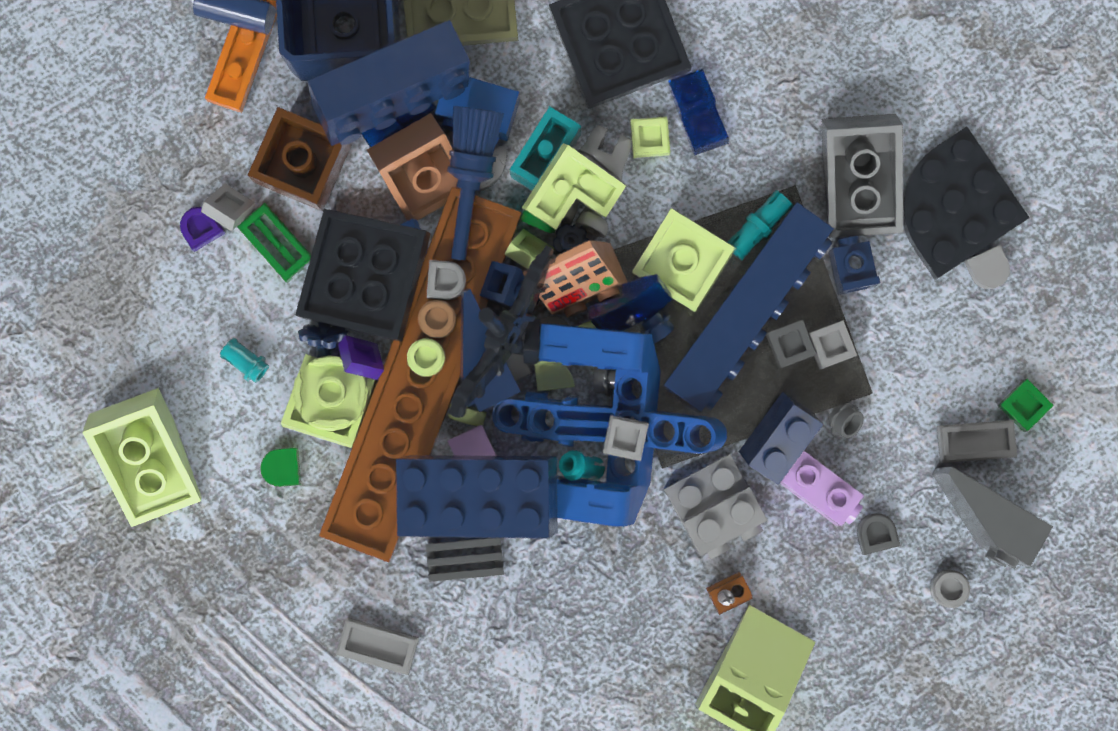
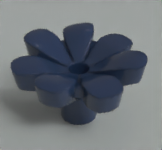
[298,322,348,358]

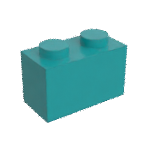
[509,106,581,191]

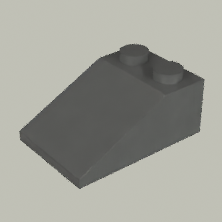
[822,113,903,238]
[932,467,1053,569]

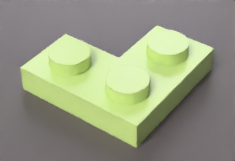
[522,143,626,229]

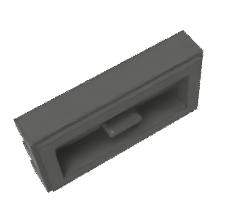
[425,538,504,582]

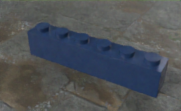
[662,202,834,414]

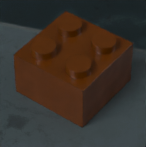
[248,107,352,212]

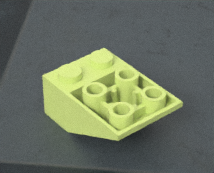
[695,605,815,731]

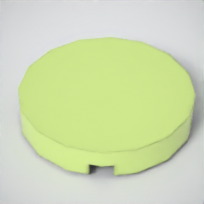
[292,355,369,431]

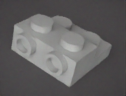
[664,454,768,559]

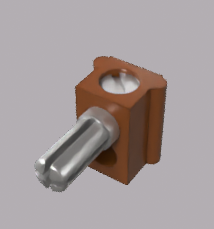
[706,572,753,615]

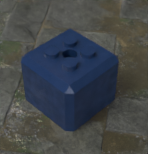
[276,0,401,81]

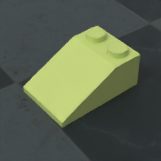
[83,388,201,527]

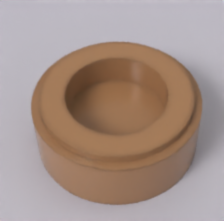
[418,300,456,338]

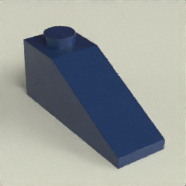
[460,289,520,412]

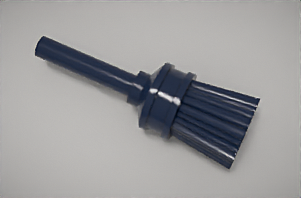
[447,106,504,260]

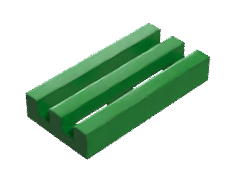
[237,203,311,283]

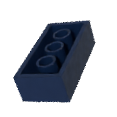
[307,20,470,146]
[396,455,558,539]

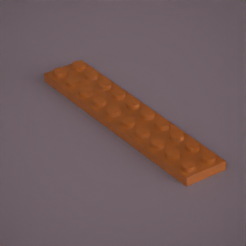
[319,187,522,562]

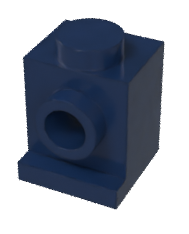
[828,236,880,295]
[479,261,540,309]

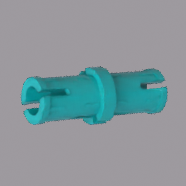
[727,190,793,261]

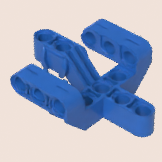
[492,324,727,526]

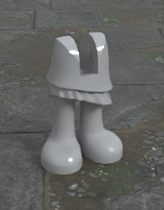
[561,125,631,238]

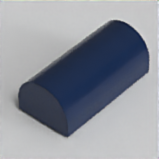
[193,0,277,35]

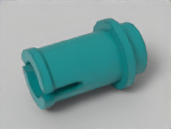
[220,338,269,383]
[559,450,605,481]

